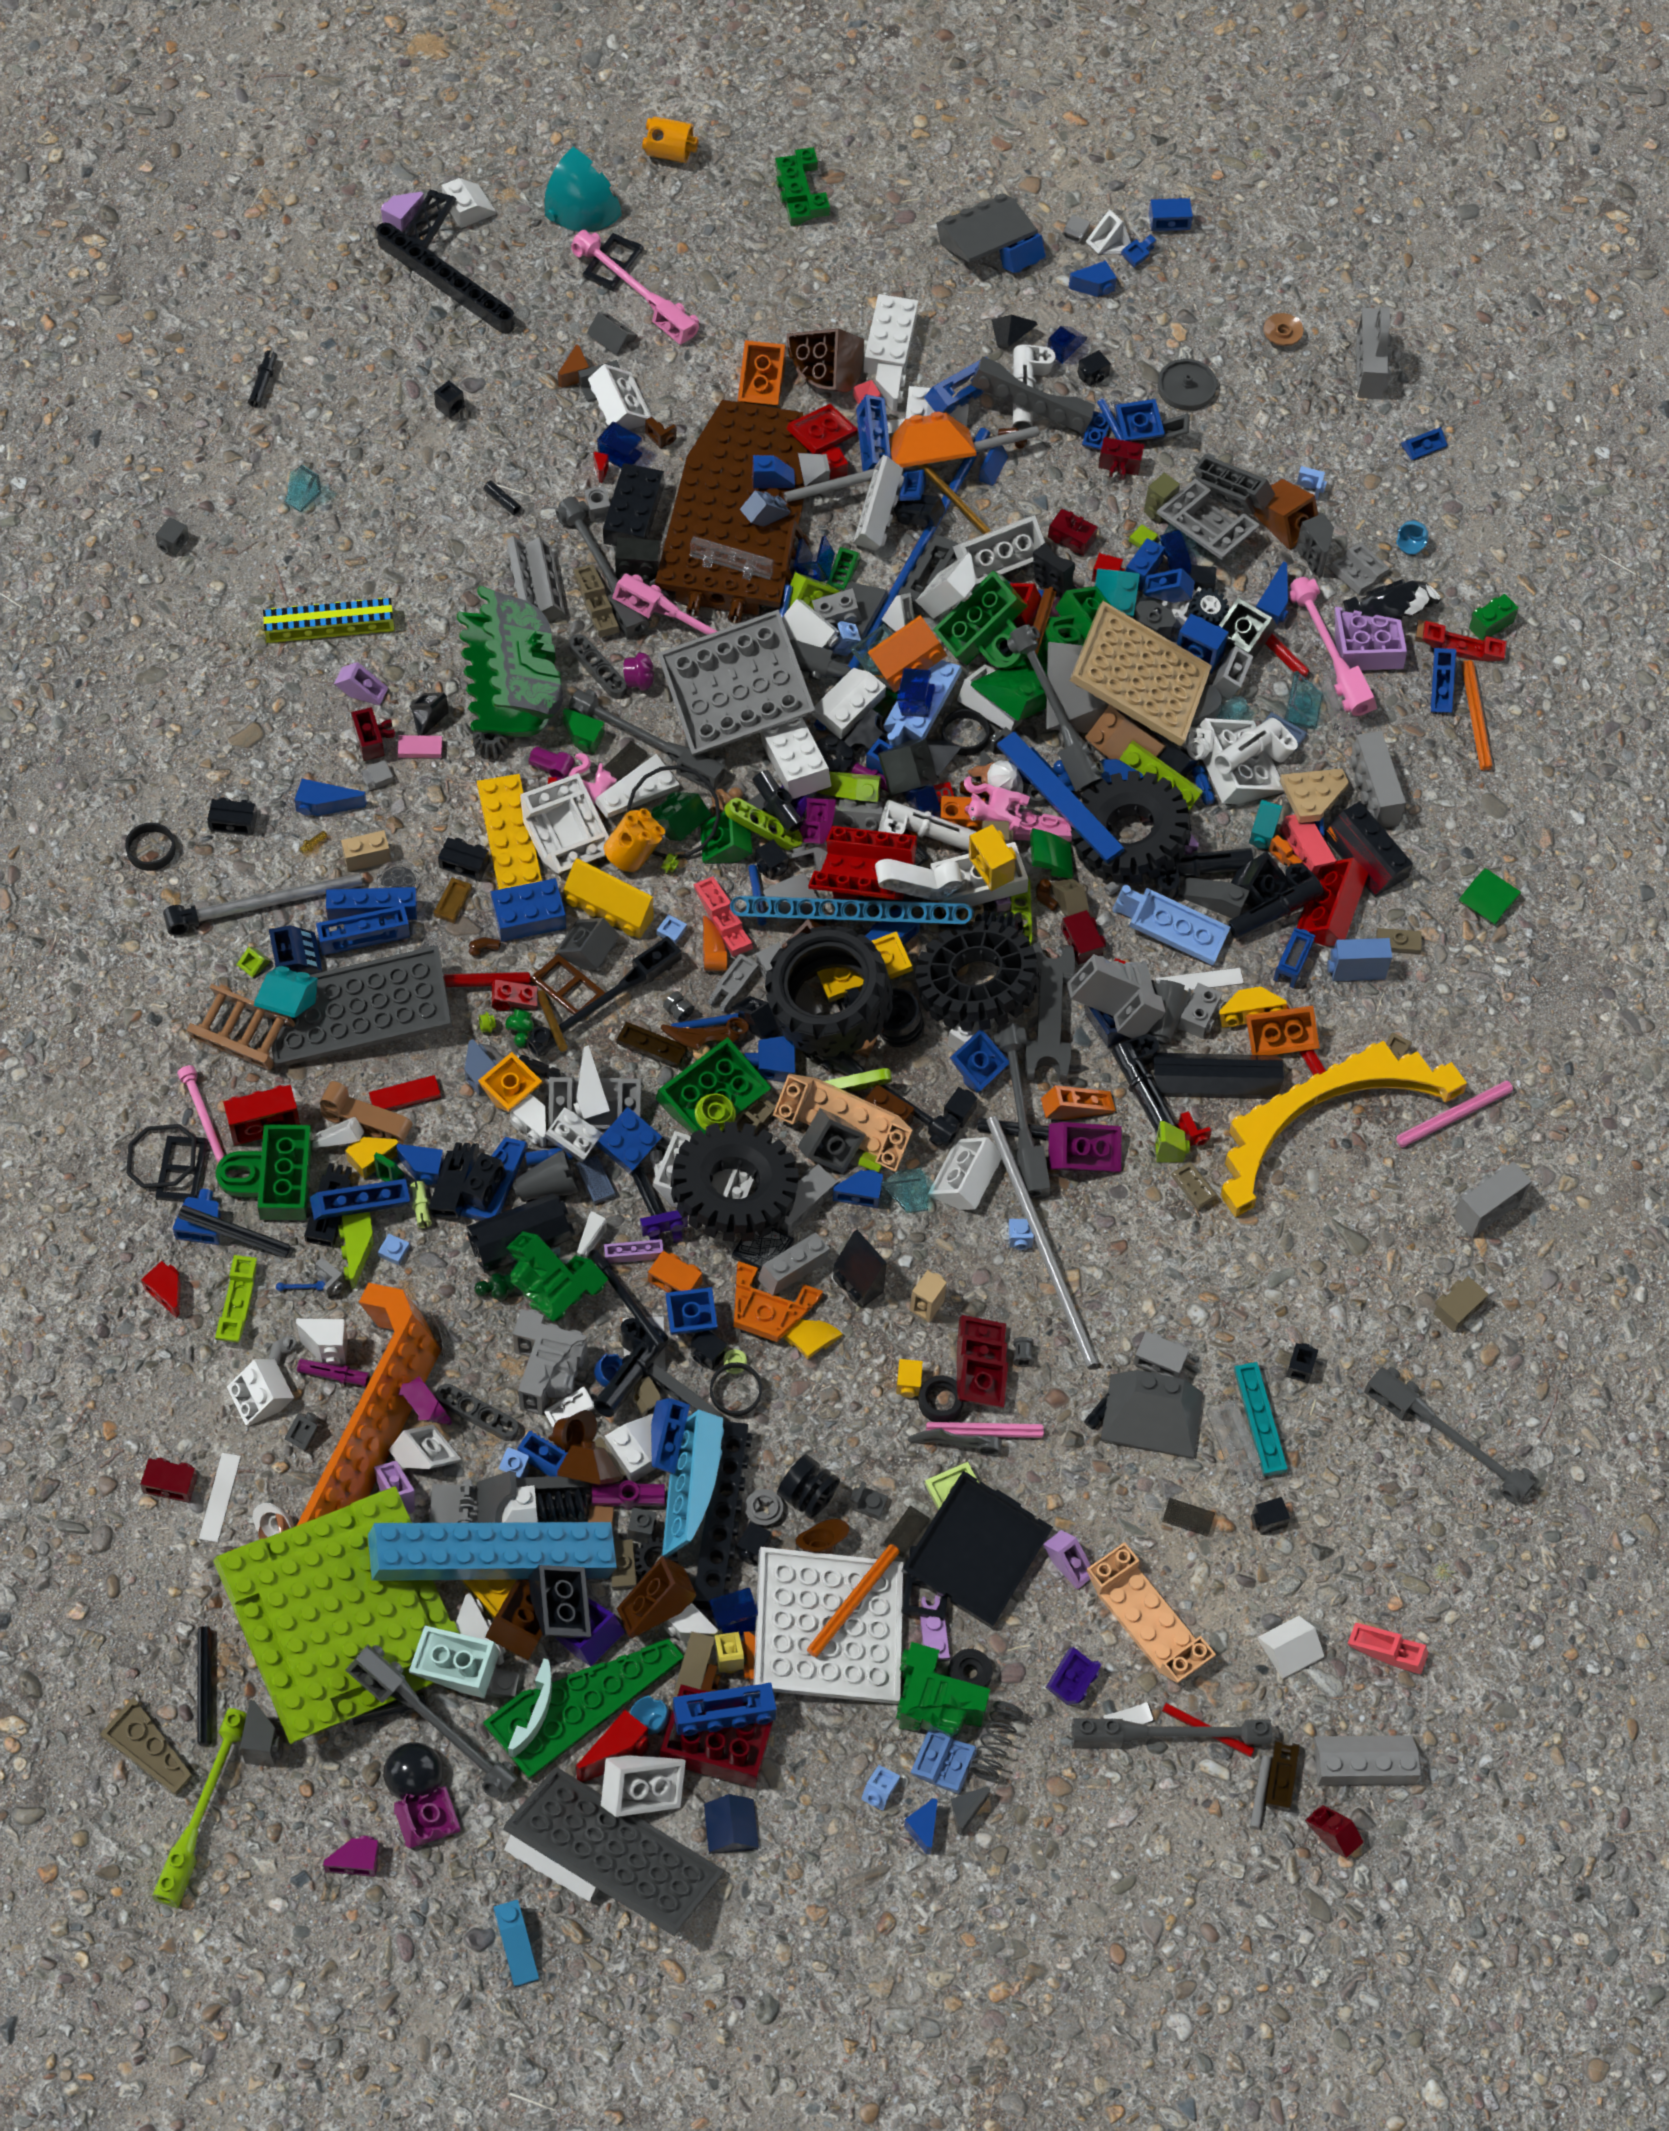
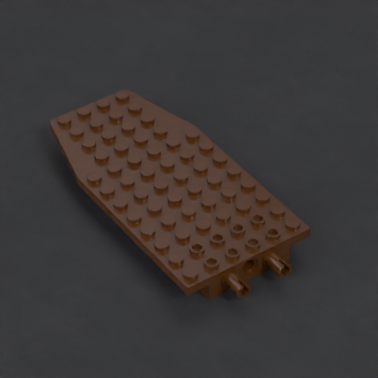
[655,399,807,623]

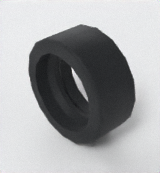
[918,1375,963,1422]

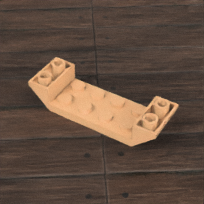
[773,1074,913,1172]
[1086,1542,1216,1684]

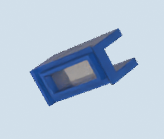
[1273,928,1315,988]

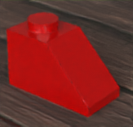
[811,446,848,480]
[141,1261,181,1318]

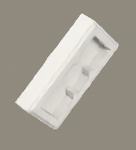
[544,1387,595,1428]

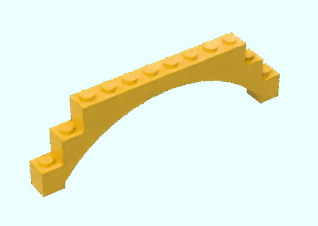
[1220,1040,1467,1218]

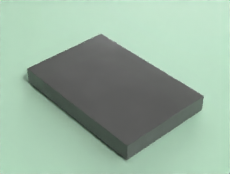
[836,582,888,642]

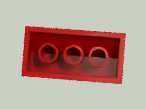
[1297,857,1368,947]

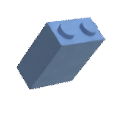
[1327,938,1392,981]

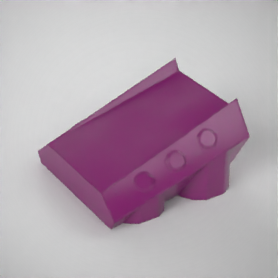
[399,1376,452,1425]
[394,1786,460,1848]

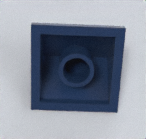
[1084,1005,1128,1048]
[704,1794,759,1854]

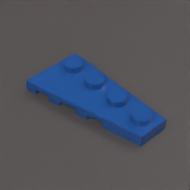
[461,1137,528,1221]

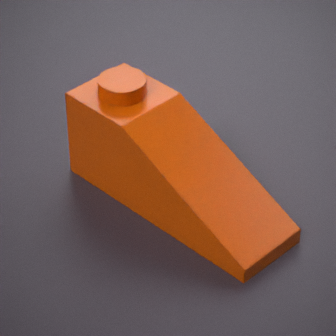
[1041,1085,1116,1120]

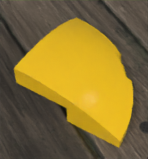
[783,1319,843,1360]

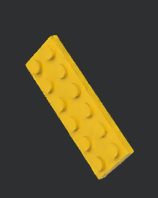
[477,774,542,890]

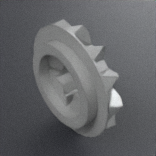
[745,1489,783,1527]

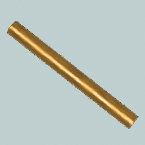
[537,990,568,1052]

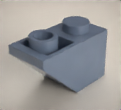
[740,490,790,527]
[464,1039,498,1095]

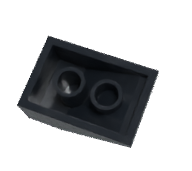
[833,1229,887,1308]
[529,1565,591,1638]

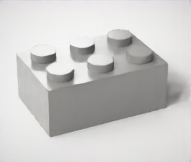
[1454,1161,1532,1238]

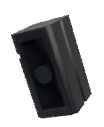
[894,494,945,527]
[207,797,257,835]
[438,837,490,881]

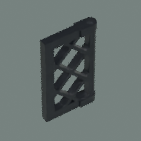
[404,189,457,249]

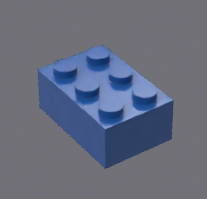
[490,878,566,942]

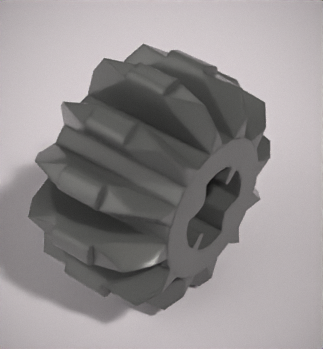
[473,732,509,759]

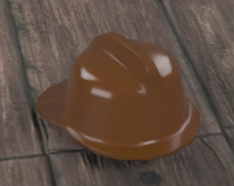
[548,1410,597,1453]
[795,1519,849,1554]

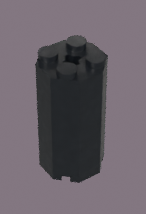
[466,1193,575,1273]

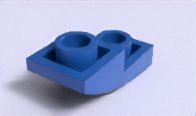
[1082,411,1110,450]

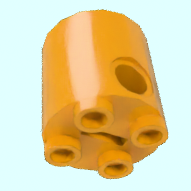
[642,116,699,163]
[603,808,665,872]

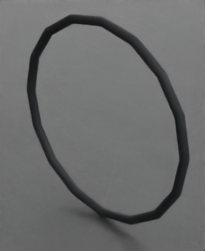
[627,765,720,859]

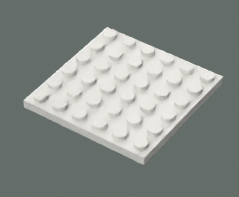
[753,1547,903,1704]

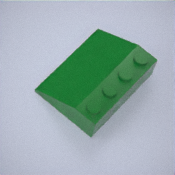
[970,658,1048,722]
[655,1037,771,1134]

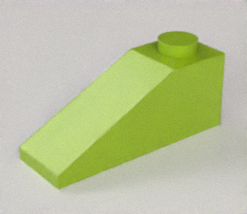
[816,772,881,802]

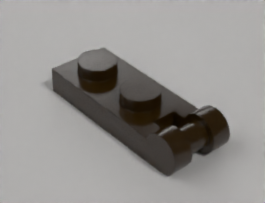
[1265,1739,1300,1811]

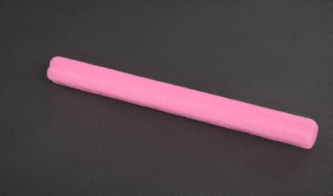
[1396,1081,1513,1147]

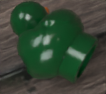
[474,1273,515,1302]

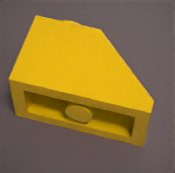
[345,1137,399,1179]

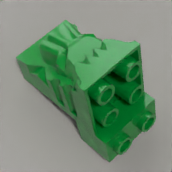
[506,1232,608,1322]
[896,1642,991,1738]

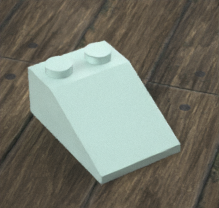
[409,1626,500,1698]

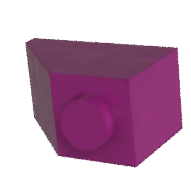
[323,1835,380,1877]

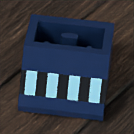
[269,925,323,975]

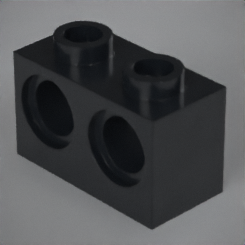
[460,1153,507,1211]

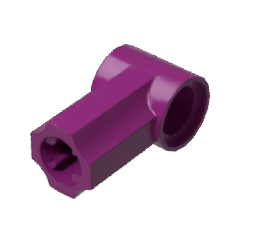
[528,746,575,780]

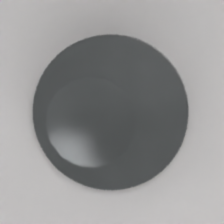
[1157,359,1217,411]
[1191,683,1222,726]

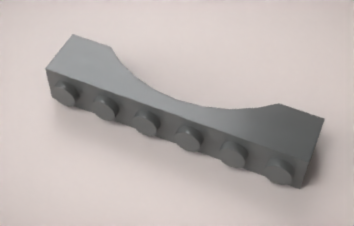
[971,356,1095,434]

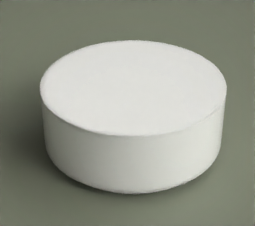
[1187,738,1209,760]

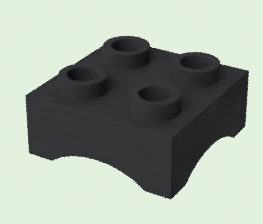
[1033,543,1077,598]

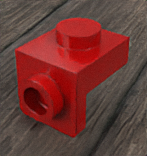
[1177,1111,1212,1146]

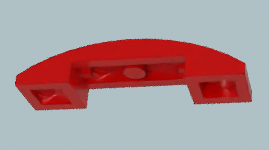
[1422,621,1506,661]

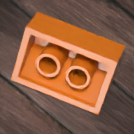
[867,615,947,693]

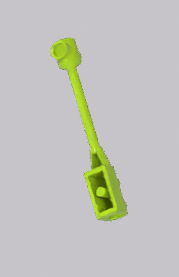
[152,1708,247,1909]

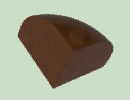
[786,328,864,392]

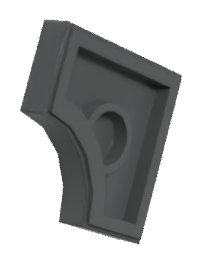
[477,1471,517,1523]

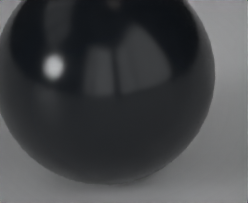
[383,1742,443,1801]

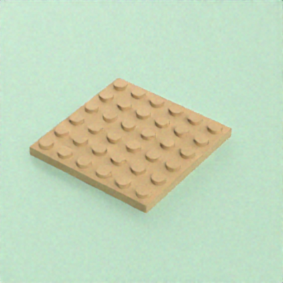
[1069,601,1212,746]

